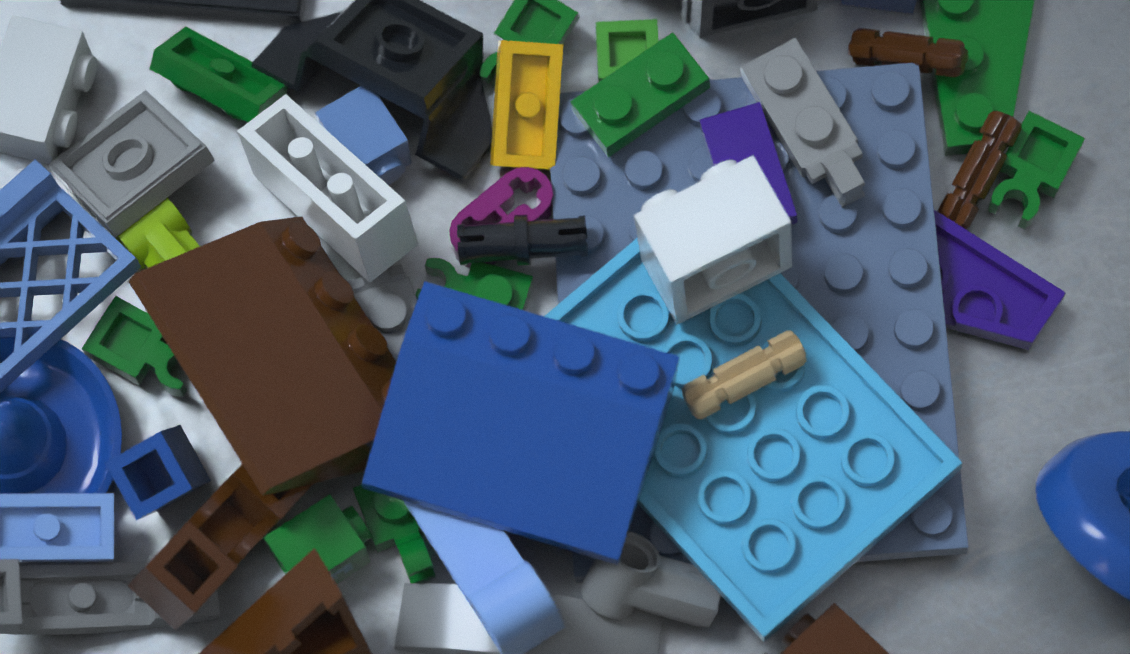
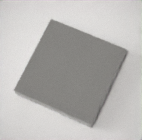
[48,90,215,238]

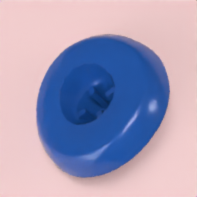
[0,336,122,494]
[1036,431,1130,600]

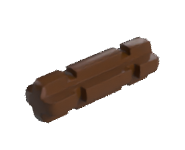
[848,28,969,77]
[937,111,1022,229]

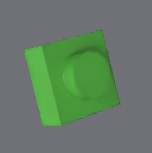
[596,19,659,82]

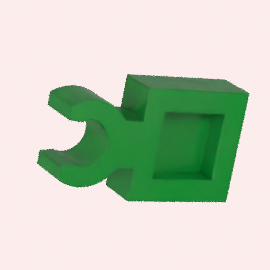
[480,0,580,84]
[989,111,1085,230]
[415,258,534,311]
[82,296,187,397]

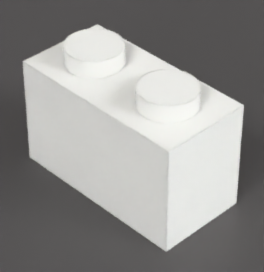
[0,14,97,164]

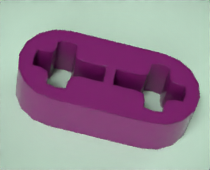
[449,167,553,268]

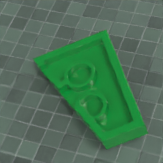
[919,0,1034,156]

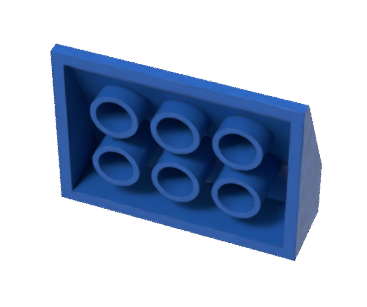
[362,281,680,565]

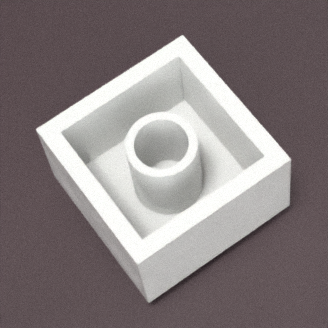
[634,156,792,325]

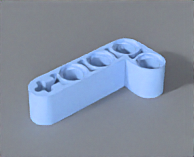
[403,500,565,654]

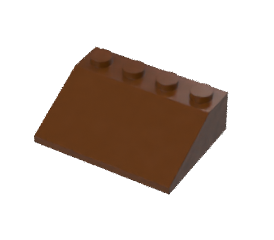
[128,216,397,496]

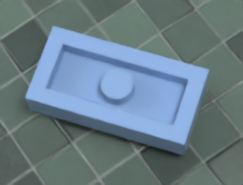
[0,493,114,562]

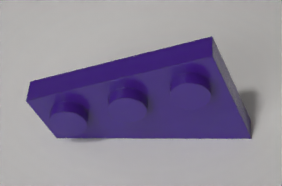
[934,210,1066,350]

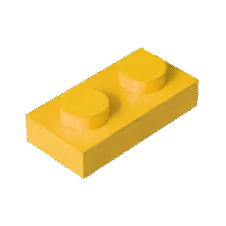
[490,40,563,169]

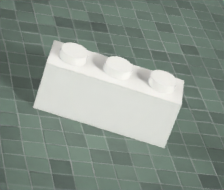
[237,94,418,282]

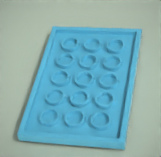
[544,238,963,642]

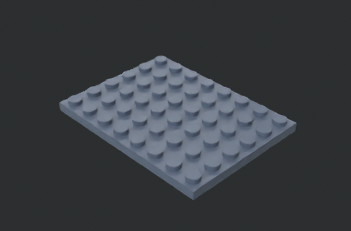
[550,63,968,583]

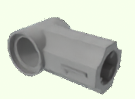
[580,531,721,627]

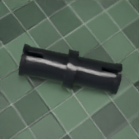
[457,215,588,266]

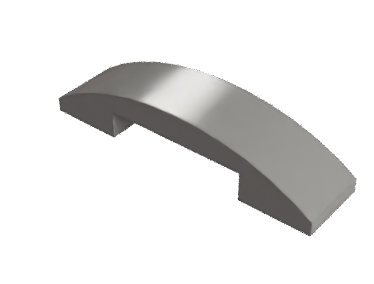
[0,554,220,635]
[394,583,663,654]

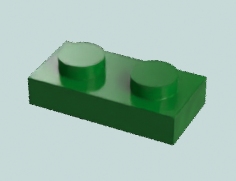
[149,26,288,122]
[570,32,710,157]

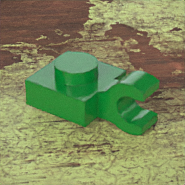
[353,484,436,583]

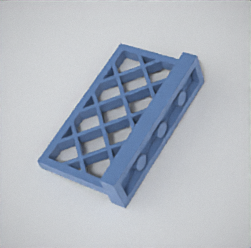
[0,159,141,393]

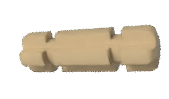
[682,331,806,419]

